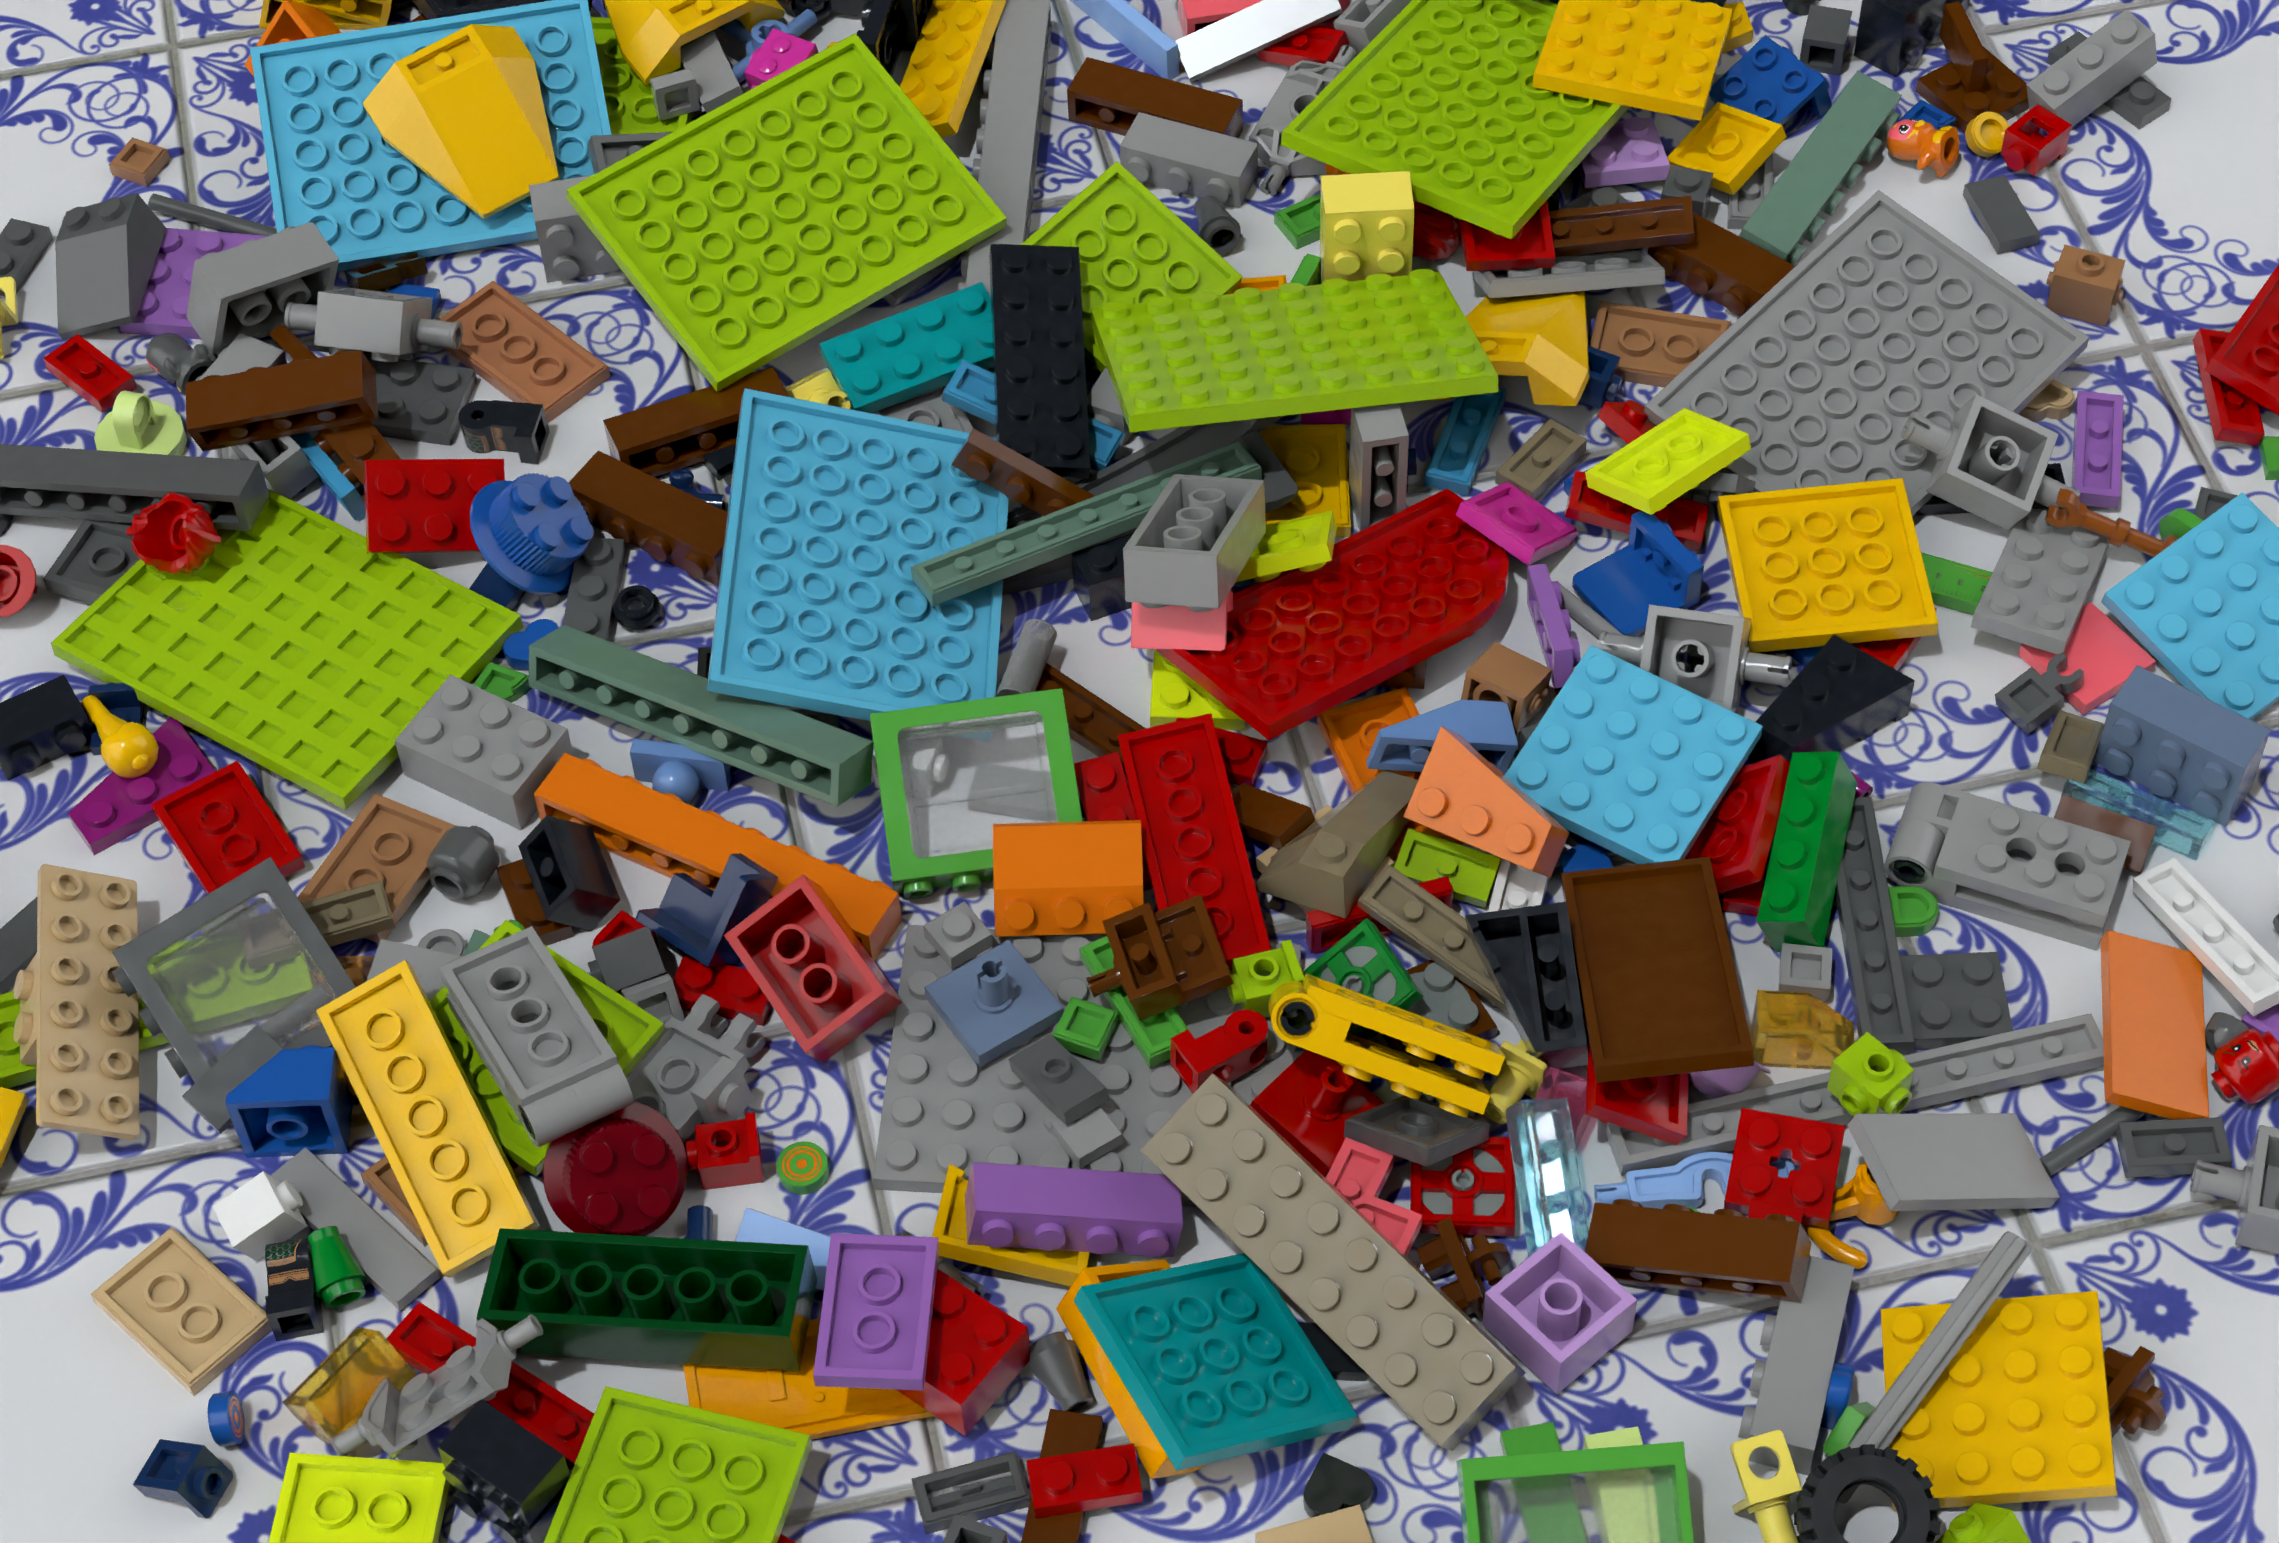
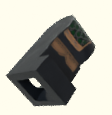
[458,400,550,465]
[265,1237,324,1341]

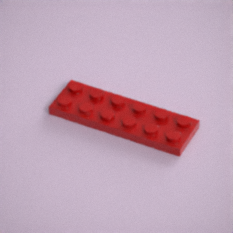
[1117,713,1271,970]

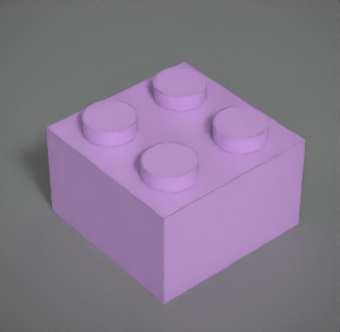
[1482,1231,1637,1394]

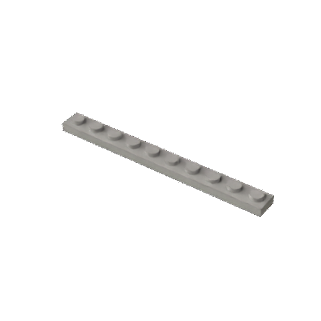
[1605,1013,2104,1176]

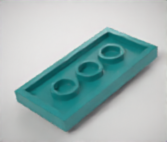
[819,282,994,413]

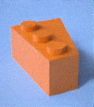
[1403,726,1569,878]

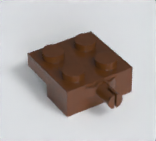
[1086,894,1234,1021]

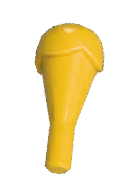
[81,695,159,778]

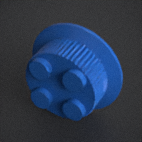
[470,473,594,595]

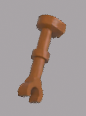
[2045,488,2179,559]

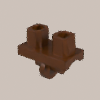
[1416,1217,1511,1322]
[2104,1346,2166,1438]

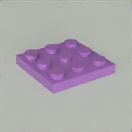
[119,228,267,340]

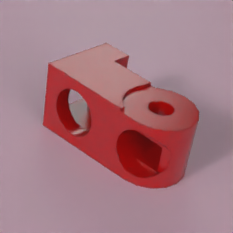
[1170,1010,1268,1093]

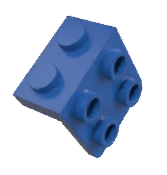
[1709,35,1832,126]
[1572,510,1704,637]

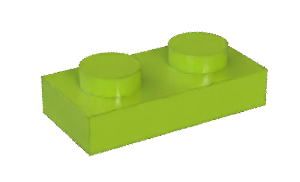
[1394,828,1501,908]

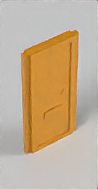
[683,1318,934,1440]

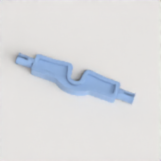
[1594,1152,1799,1209]

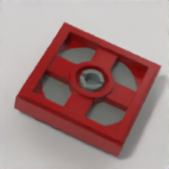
[1410,1137,1515,1236]

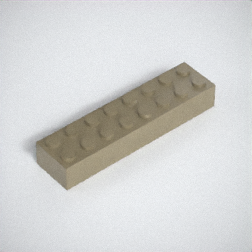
[1141,1073,1526,1451]

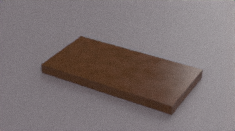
[1561,856,1754,1083]

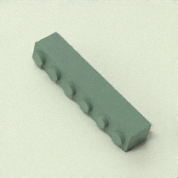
[1739,71,1902,266]

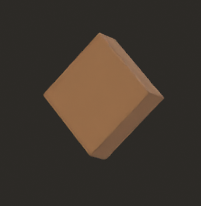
[109,137,171,187]

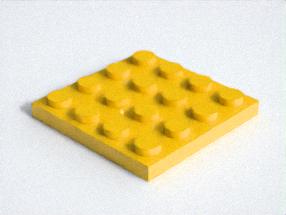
[1532,0,1733,121]
[1717,478,1938,653]
[1880,1291,2118,1511]

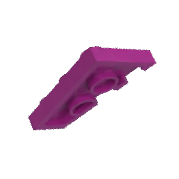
[68,717,215,856]

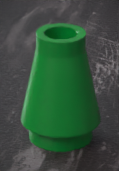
[307,1226,367,1308]

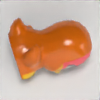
[1886,119,1959,177]

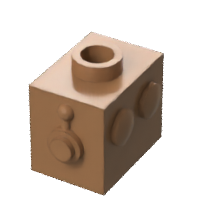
[2046,245,2125,327]
[1461,642,1552,734]

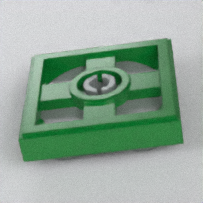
[1303,918,1424,1040]

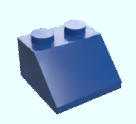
[225,1045,353,1158]

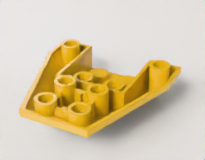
[604,0,785,85]
[363,24,560,219]
[1432,291,1590,406]

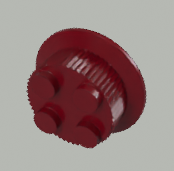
[543,1101,688,1236]

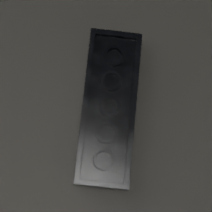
[989,244,1091,478]

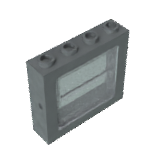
[112,857,356,1083]

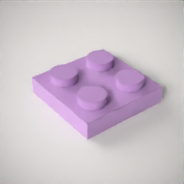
[1577,117,1670,188]

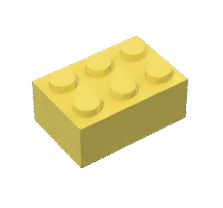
[1320,171,1414,284]

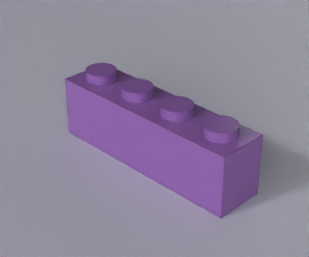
[965,1162,1184,1257]

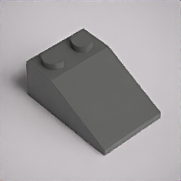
[55,193,166,340]

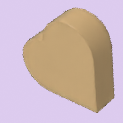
[2018,380,2075,422]

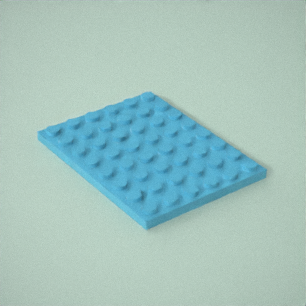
[250,0,611,272]
[706,388,1009,743]

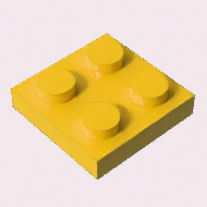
[1667,102,1787,195]

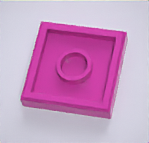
[1455,482,1579,565]

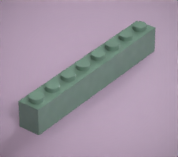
[529,624,873,807]

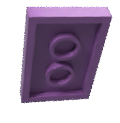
[813,1233,939,1391]

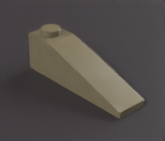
[1256,770,1418,919]

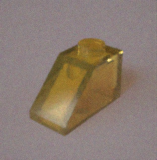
[1751,990,1854,1070]

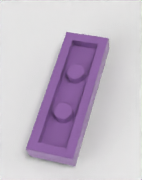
[2071,391,2124,509]
[1527,563,1581,688]

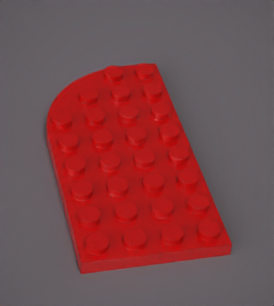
[1155,488,1509,740]

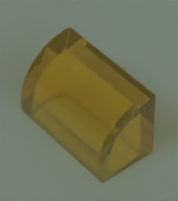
[283,1327,417,1449]

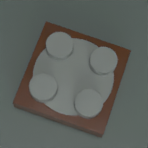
[1382,959,1497,1063]

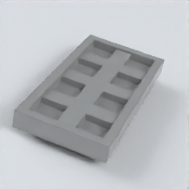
[1971,508,2110,655]

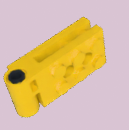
[1268,973,1505,1118]

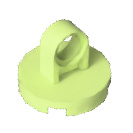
[94,390,187,456]

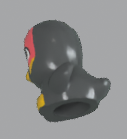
[146,333,218,395]

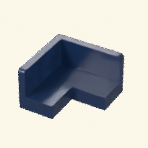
[635,853,778,967]

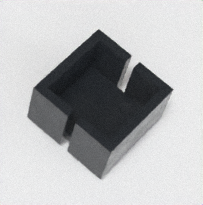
[438,1399,570,1543]

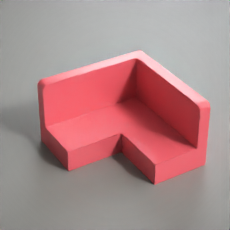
[1131,591,1233,651]
[1326,1137,1422,1257]

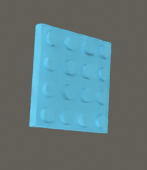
[2101,493,2279,721]
[1504,645,1763,864]

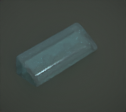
[2061,769,2216,861]
[1506,1098,1589,1257]

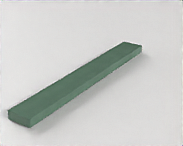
[911,442,1262,606]

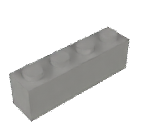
[1738,1255,1855,1476]

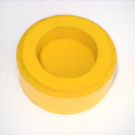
[1965,112,2009,157]

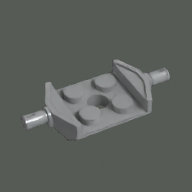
[1249,45,1357,196]
[331,1314,543,1459]

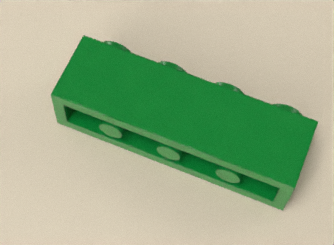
[1756,752,1857,952]

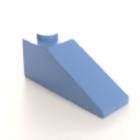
[1366,699,1518,775]

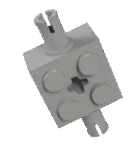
[284,288,463,362]
[1900,394,2080,530]
[1599,604,1792,713]
[2190,1125,2279,1254]

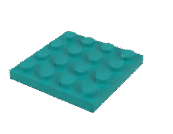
[1073,1253,1358,1471]

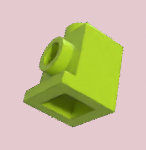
[1227,939,1304,1018]

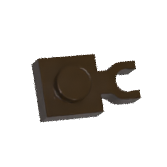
[344,253,428,292]

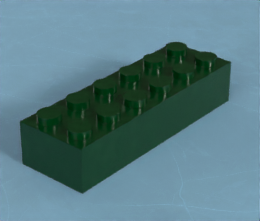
[476,1228,817,1371]

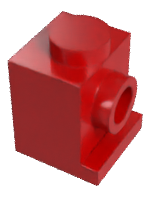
[2001,104,2072,175]
[686,1112,764,1190]

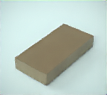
[2037,711,2104,783]

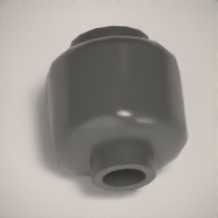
[427,826,500,899]

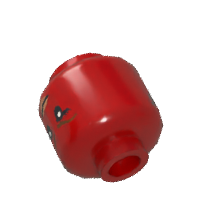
[2211,1028,2279,1105]

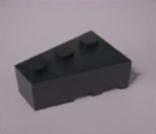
[1853,0,1970,77]
[1748,635,1915,763]
[1465,901,1588,1070]

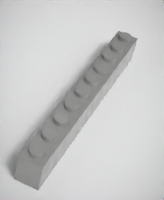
[958,0,1052,297]

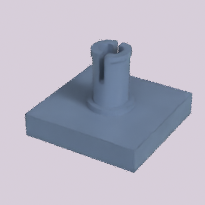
[924,940,1064,1067]

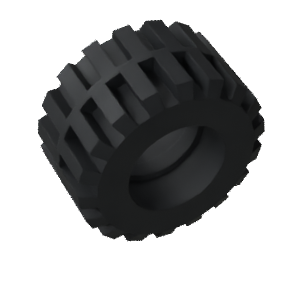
[1794,1444,1941,1543]

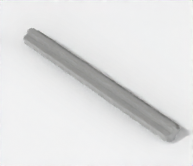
[1837,1231,2031,1504]

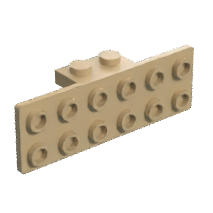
[13,864,140,1140]

